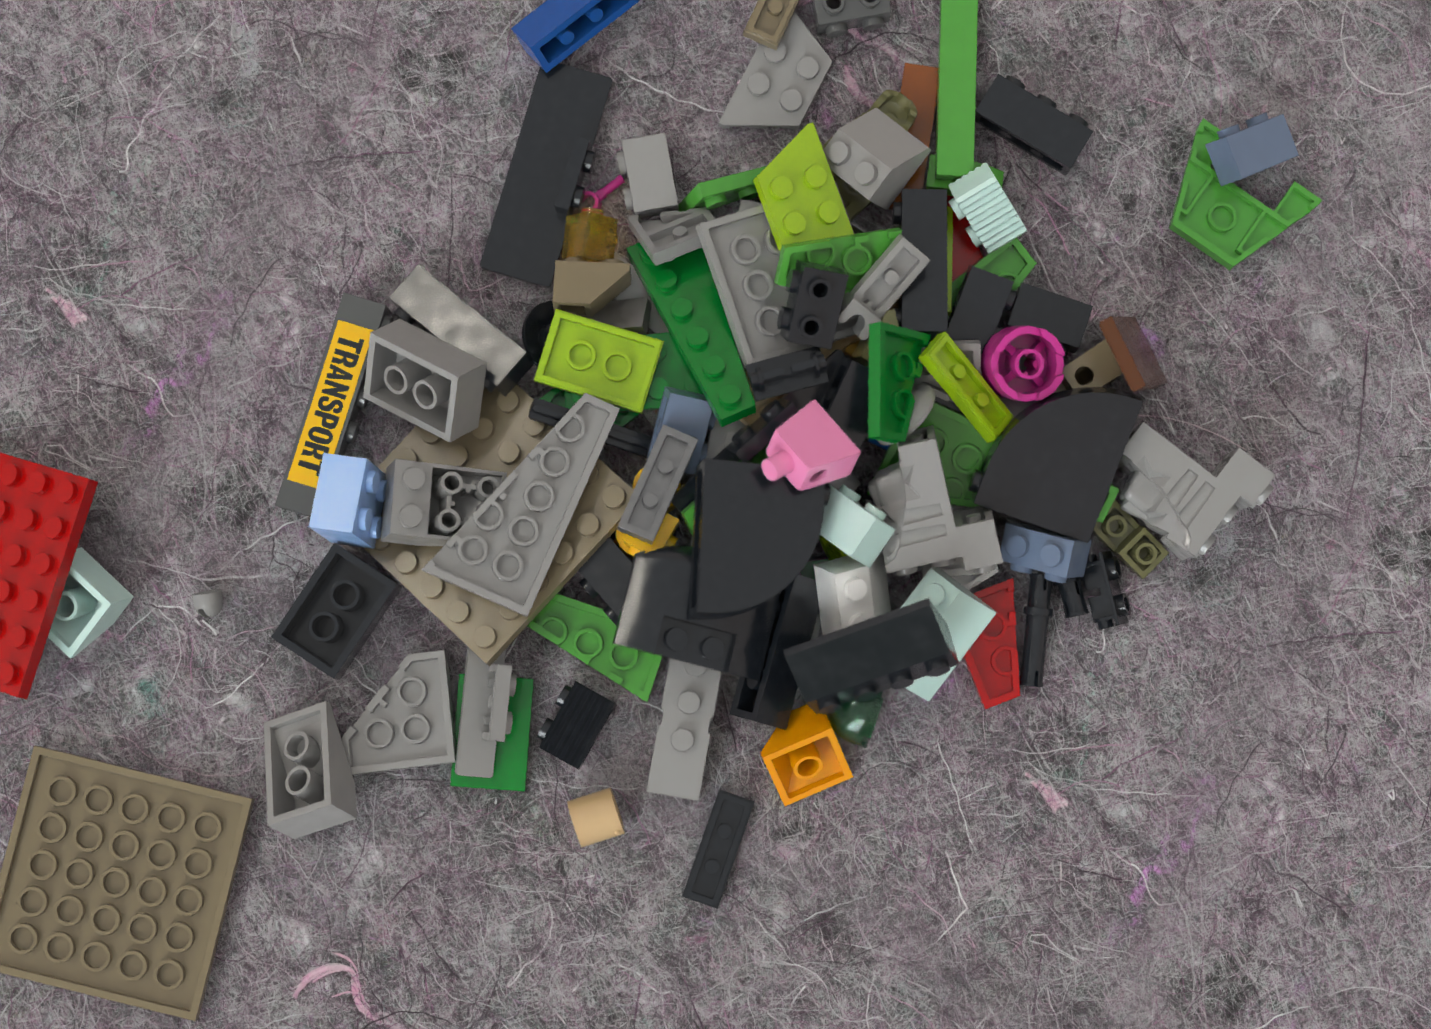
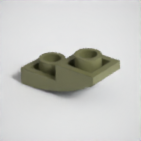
[1093,500,1169,579]

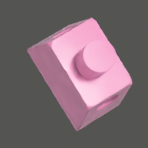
[761,400,861,491]

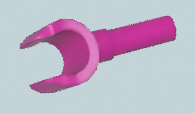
[582,175,625,214]

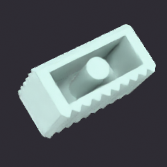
[948,163,1027,254]

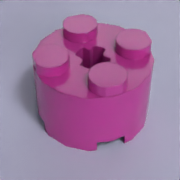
[981,325,1065,402]

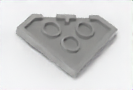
[341,650,457,776]

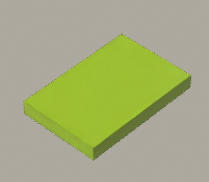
[534,309,664,414]

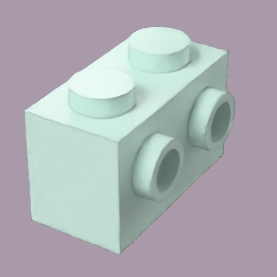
[820,484,895,568]

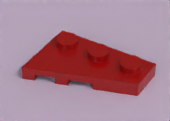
[963,577,1020,710]

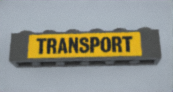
[275,292,394,517]

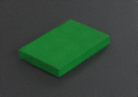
[450,674,534,791]

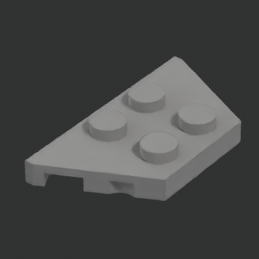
[718,12,833,129]

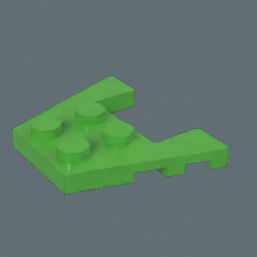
[1169,118,1322,270]

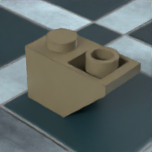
[552,257,632,317]

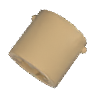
[567,787,625,847]

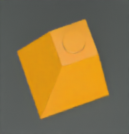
[760,704,853,806]

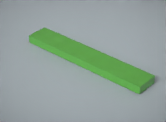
[935,0,978,180]

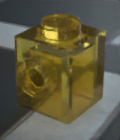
[562,208,618,262]

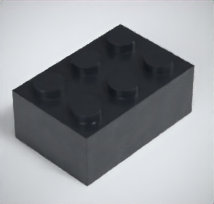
[271,542,403,680]

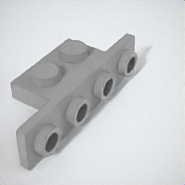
[455,647,517,778]

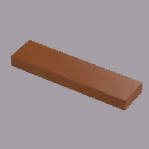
[888,63,938,210]

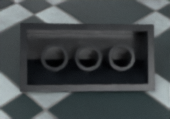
[783,598,959,714]

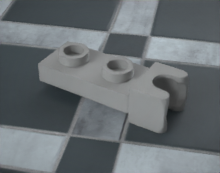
[838,234,931,340]

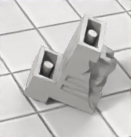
[1118,422,1276,561]
[868,425,1003,576]

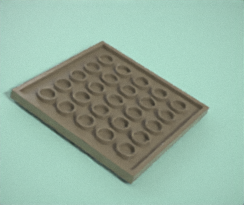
[364,384,634,666]
[0,745,255,1021]

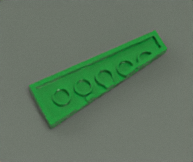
[626,243,756,427]

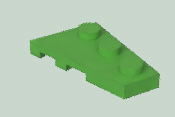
[678,166,766,212]

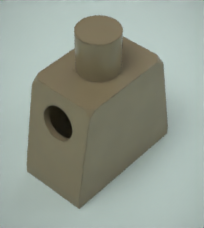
[1051,339,1123,395]

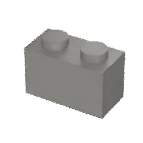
[616,132,679,219]

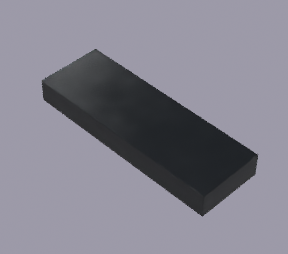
[682,789,755,909]

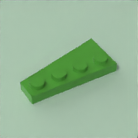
[527,594,663,703]

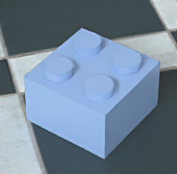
[309,453,387,549]

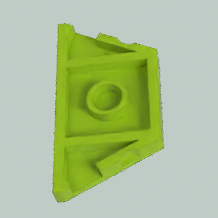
[753,122,854,251]

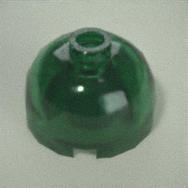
[829,691,884,748]

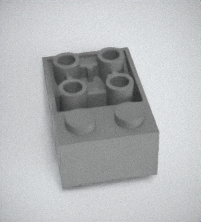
[380,459,507,546]

